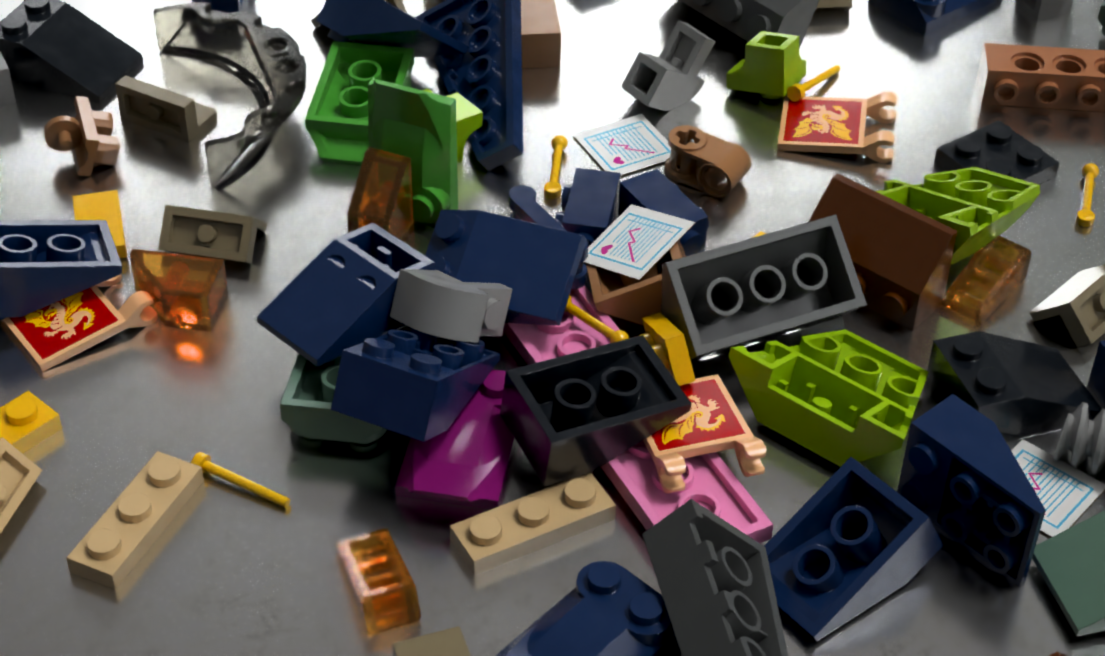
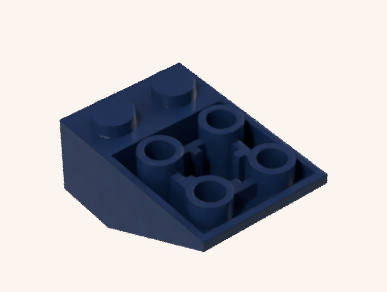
[257,223,435,366]
[331,326,500,442]
[897,394,1046,587]

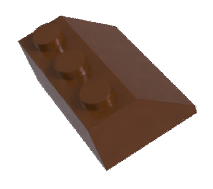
[808,173,958,331]

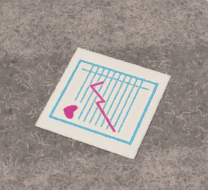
[573,114,671,176]
[583,204,696,280]
[1011,439,1105,537]

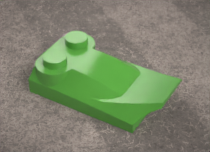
[305,41,415,166]
[362,78,458,224]

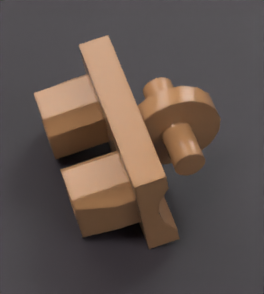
[44,96,120,177]

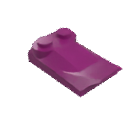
[395,369,517,510]

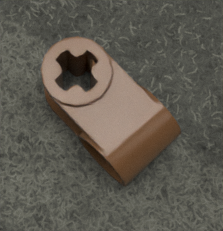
[664,125,751,198]

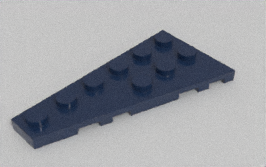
[416,0,523,171]

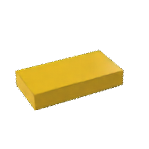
[72,190,127,259]

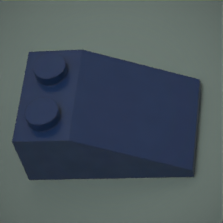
[316,0,469,58]
[425,210,587,326]
[0,220,122,320]
[764,457,943,641]

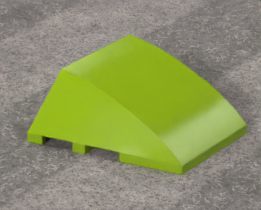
[876,167,1040,265]
[728,329,929,467]

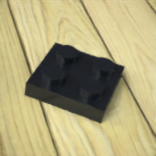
[934,120,1060,184]

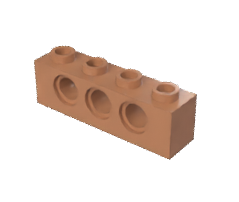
[977,43,1105,112]

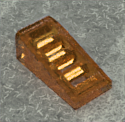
[940,235,1032,324]
[336,528,421,635]

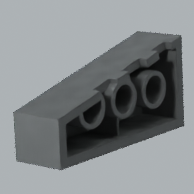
[642,499,788,656]

